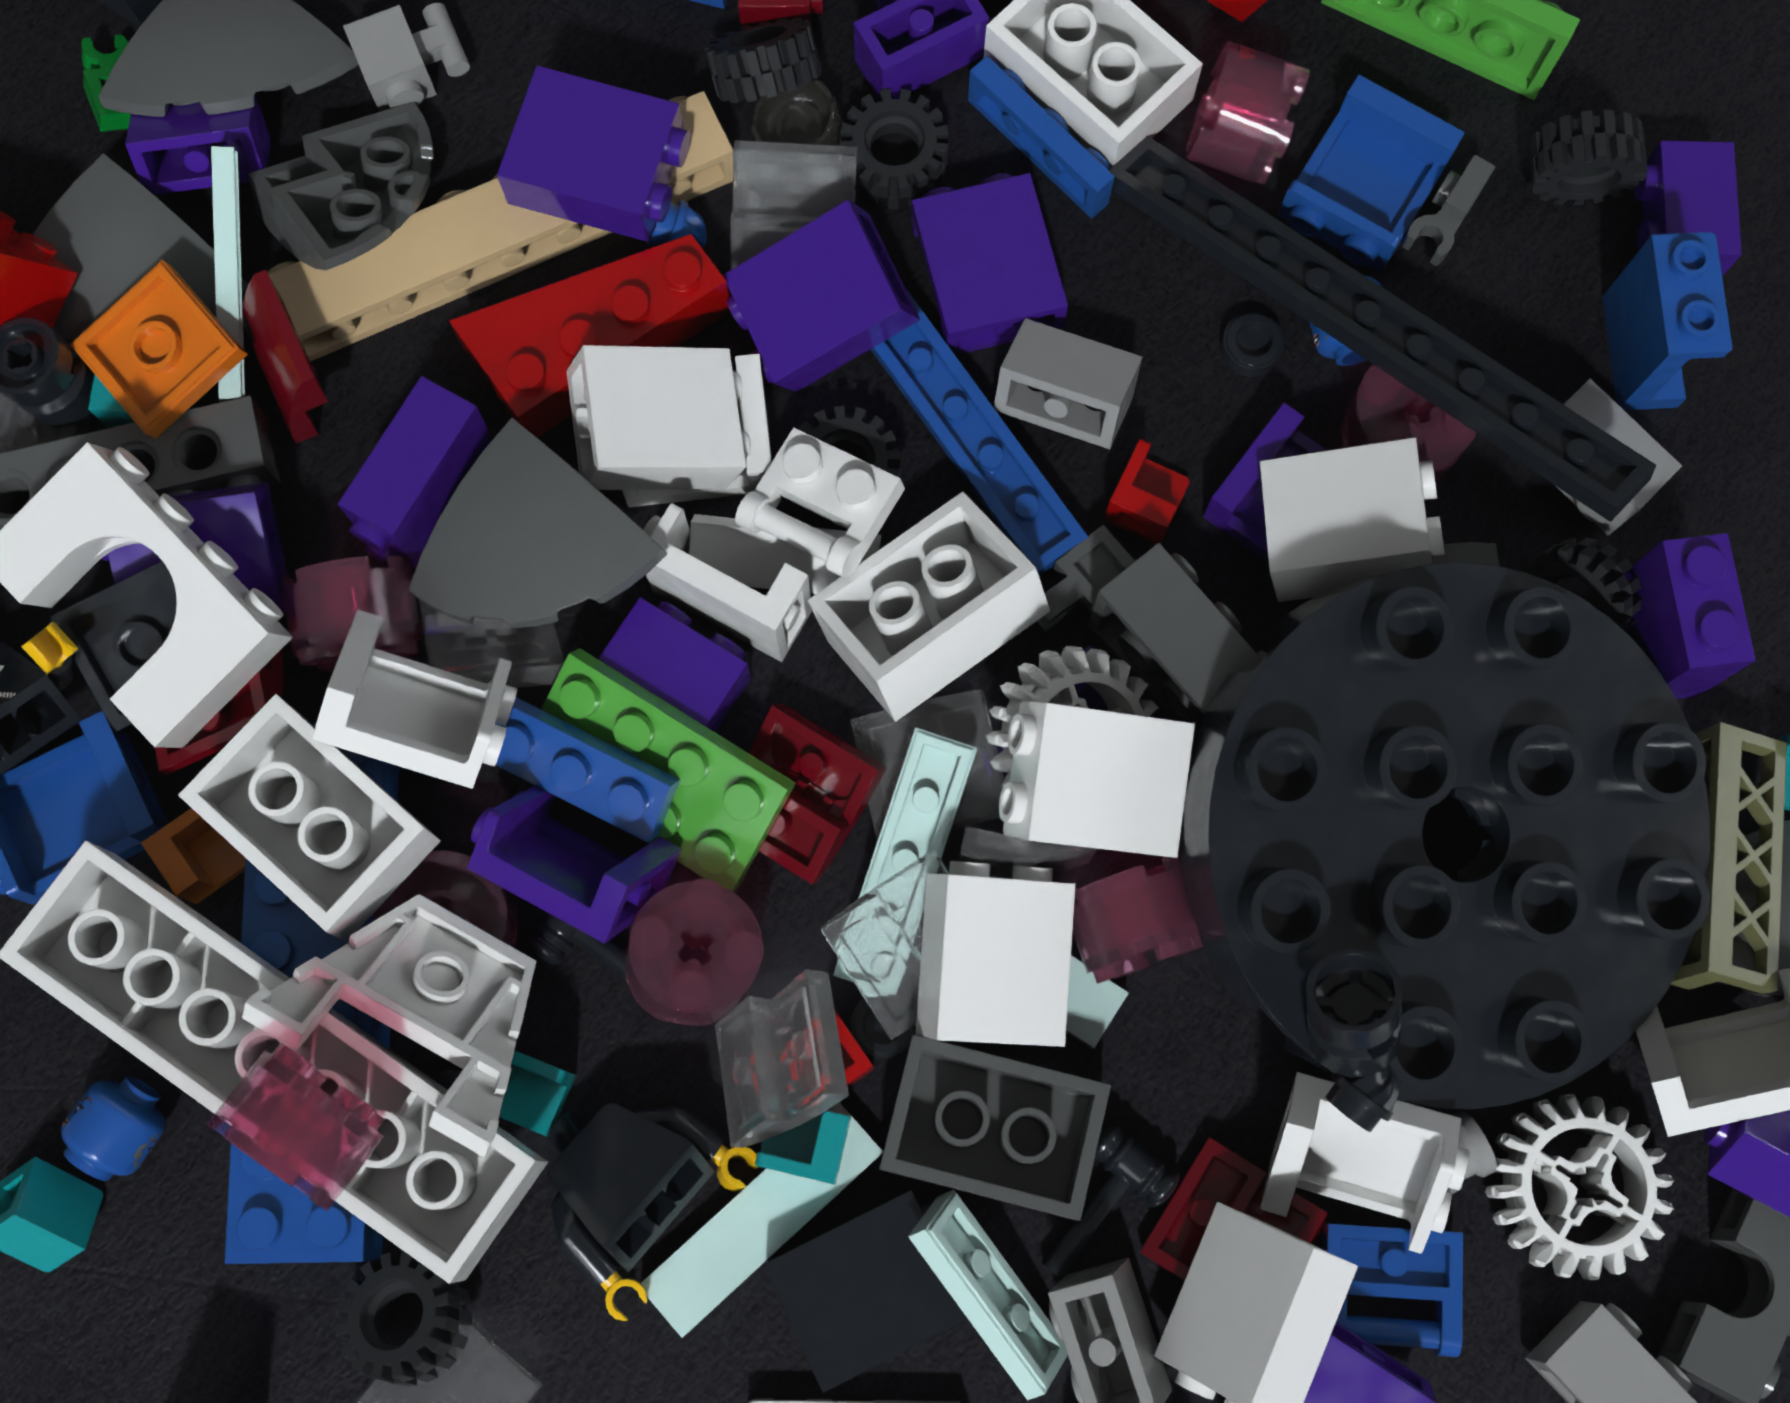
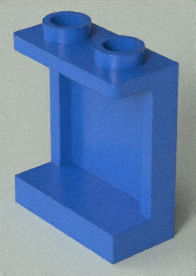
[1277,75,1465,273]
[1602,232,1732,410]
[0,711,169,905]

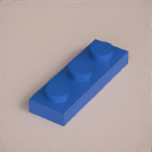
[968,56,1115,219]
[495,697,680,843]

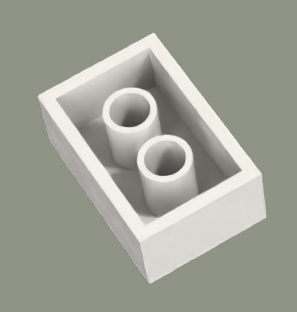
[983,0,1203,168]
[808,492,1050,722]
[178,694,441,941]

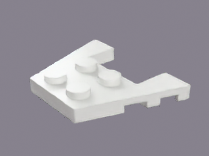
[242,894,536,1158]

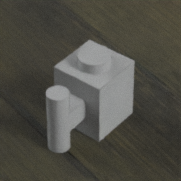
[343,3,470,112]

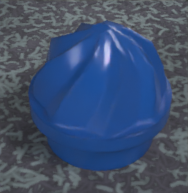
[646,200,707,248]

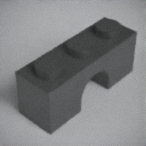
[1658,1188,1790,1403]

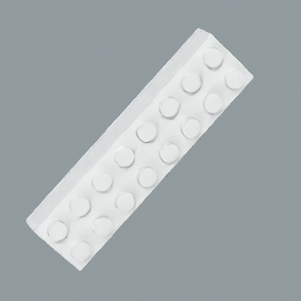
[0,840,548,1284]

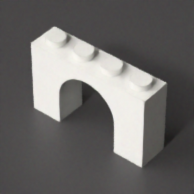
[0,442,293,748]

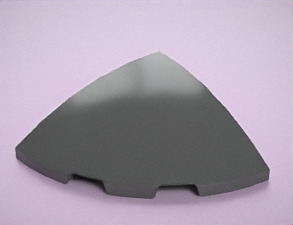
[98,0,359,117]
[248,102,433,270]
[32,153,249,341]
[409,418,667,628]

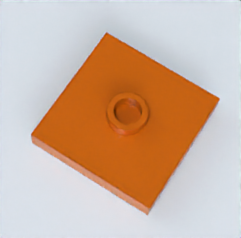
[70,260,248,439]

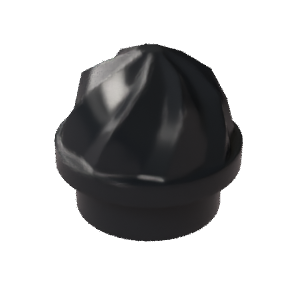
[1325,1065,1400,1132]

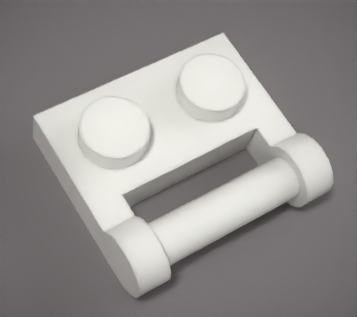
[735,427,905,579]

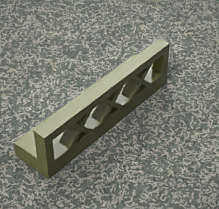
[1671,722,1787,994]

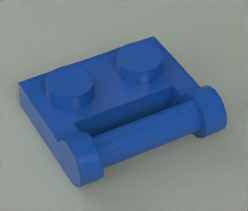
[1322,1223,1463,1357]

